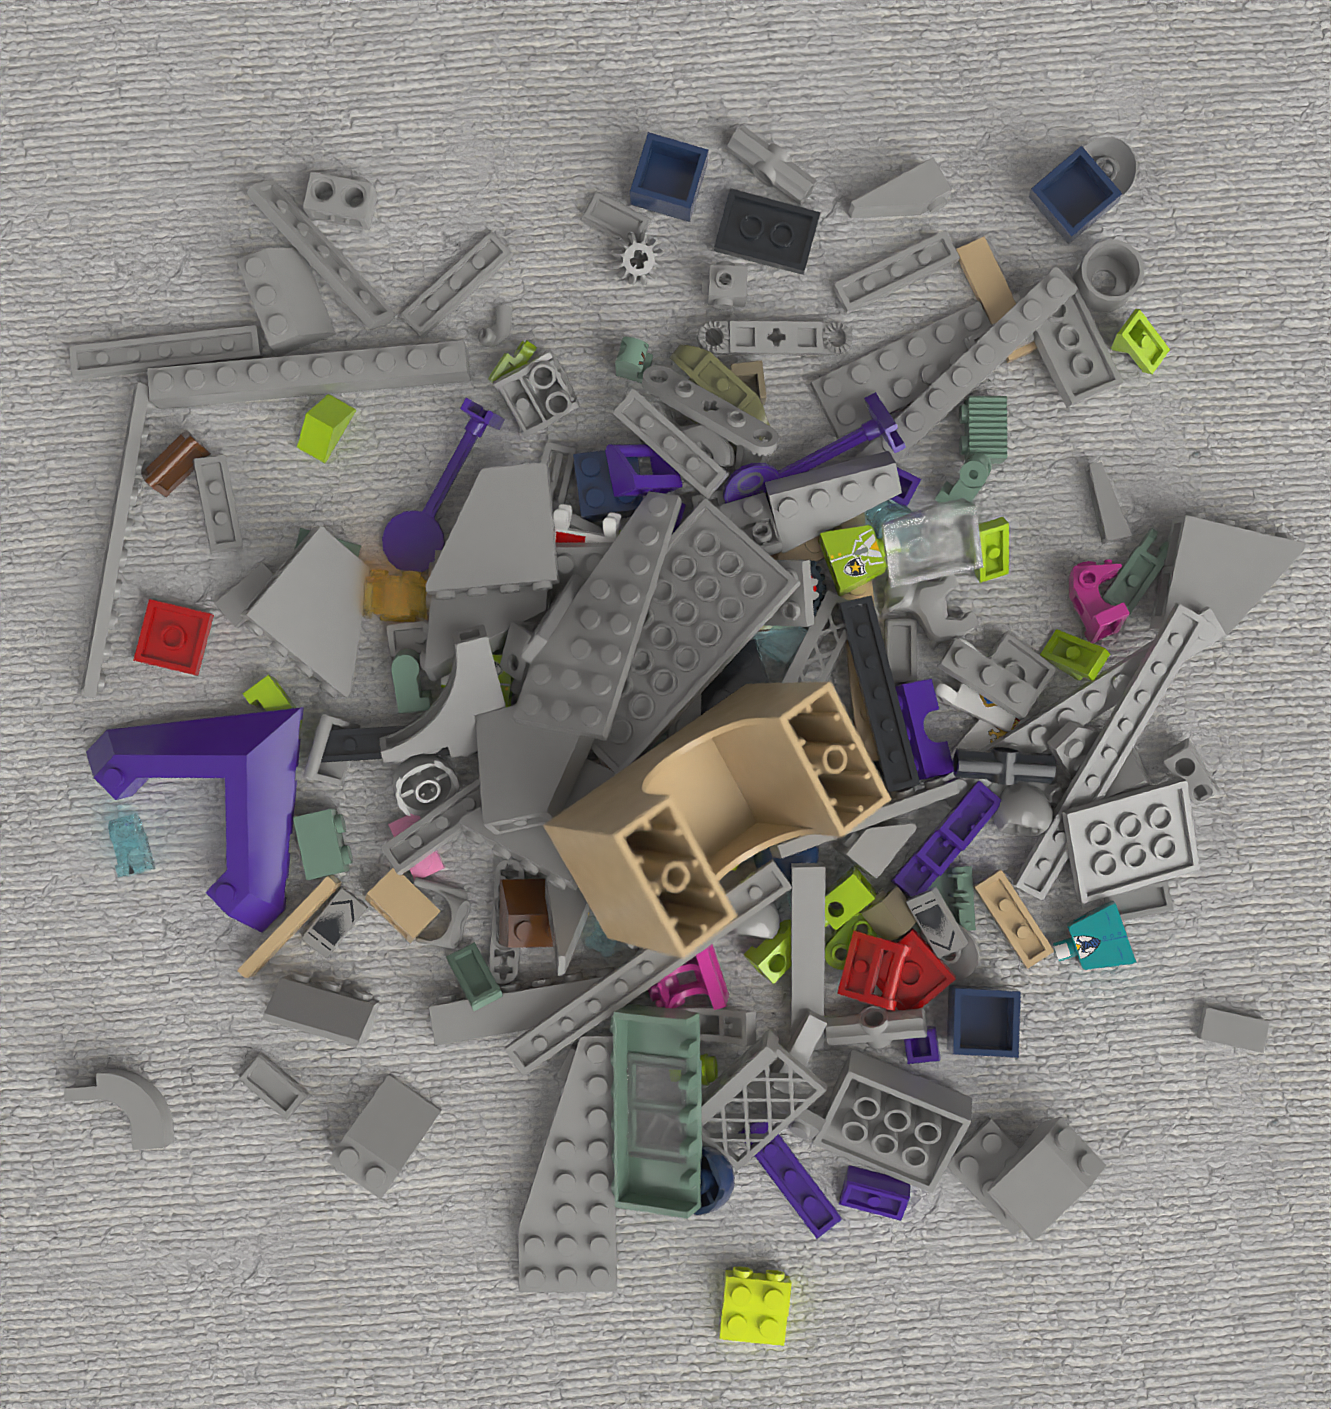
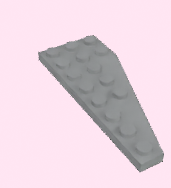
[512,492,682,740]
[518,1033,617,1293]

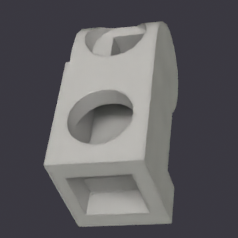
[1163,738,1220,805]

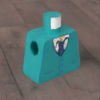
[1053,901,1136,970]

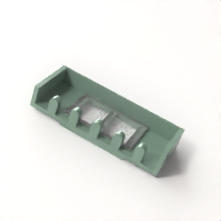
[610,1004,702,1219]

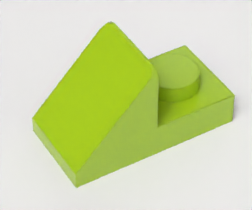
[1111,309,1170,374]
[964,517,1009,583]
[1040,629,1110,681]

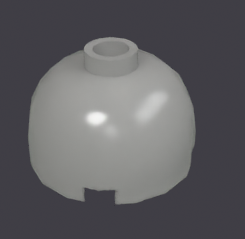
[392,753,459,818]

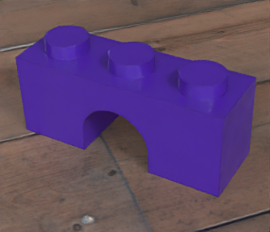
[895,678,953,780]

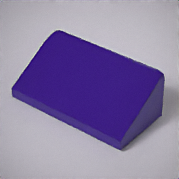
[839,1165,910,1221]

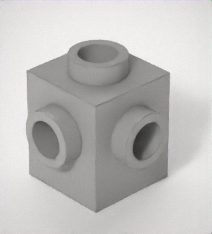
[702,261,748,310]

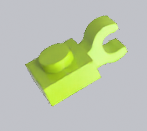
[487,340,537,383]

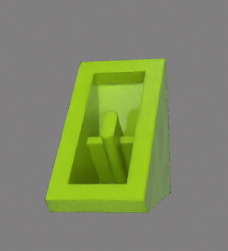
[297,394,357,464]

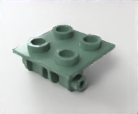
[909,866,976,933]

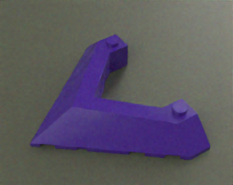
[86,707,304,933]

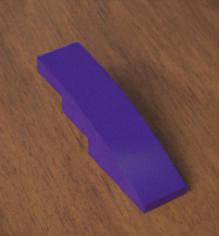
[891,781,1002,898]

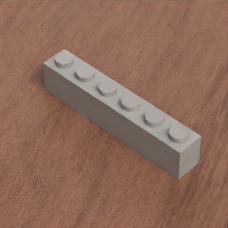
[429,967,628,1045]

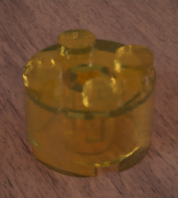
[362,569,428,622]

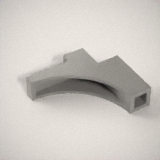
[379,625,506,763]

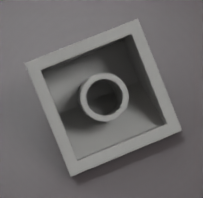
[835,820,918,879]

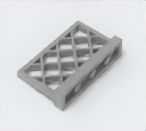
[679,1030,827,1170]

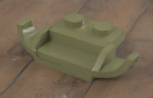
[670,344,770,441]

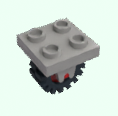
[764,560,826,627]

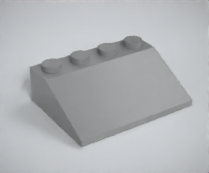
[813,1049,972,1193]

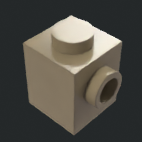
[862,886,917,941]

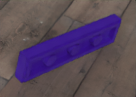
[738,1122,842,1239]

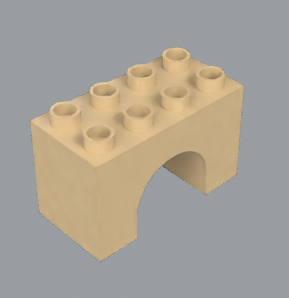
[543,681,891,959]

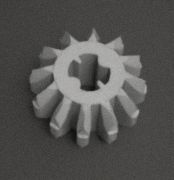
[611,231,664,286]

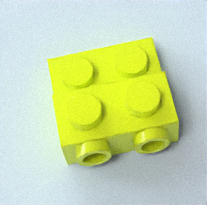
[719,1266,792,1346]

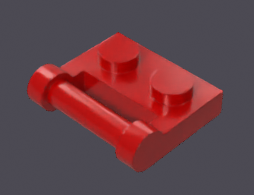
[837,931,911,1011]

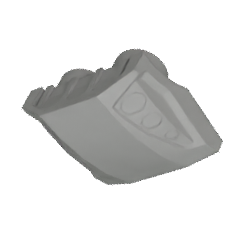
[493,348,579,438]

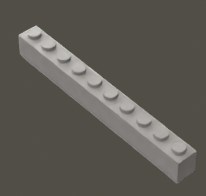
[147,340,471,409]

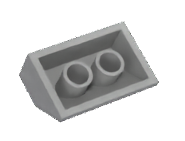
[236,248,336,357]
[262,972,380,1047]

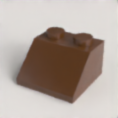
[499,878,553,948]

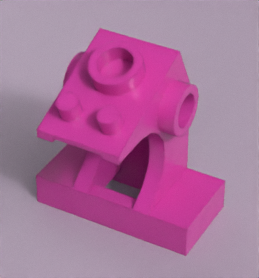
[1069,559,1130,643]
[647,944,729,1010]

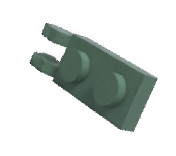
[1102,528,1169,615]

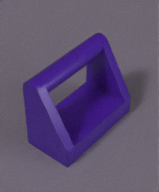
[606,444,683,497]

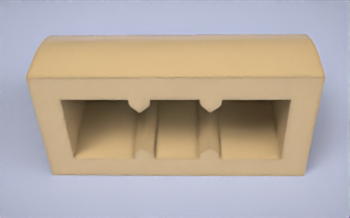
[365,868,440,944]

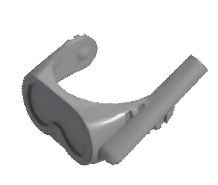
[414,877,470,949]

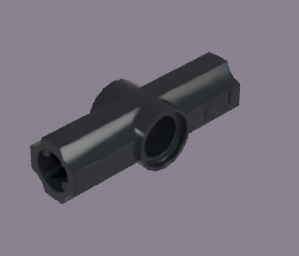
[953,747,1056,785]

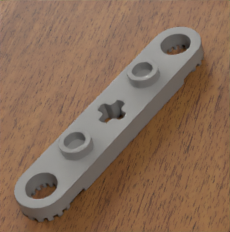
[697,321,853,355]
[642,365,779,456]

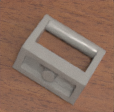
[303,714,361,786]

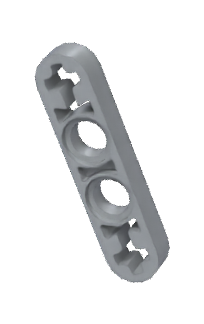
[489,858,525,984]

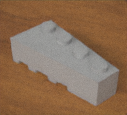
[765,451,902,554]

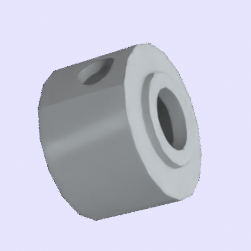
[1073,240,1145,312]

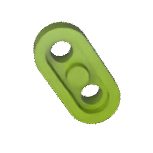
[824,913,877,970]

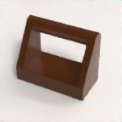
[141,430,211,498]

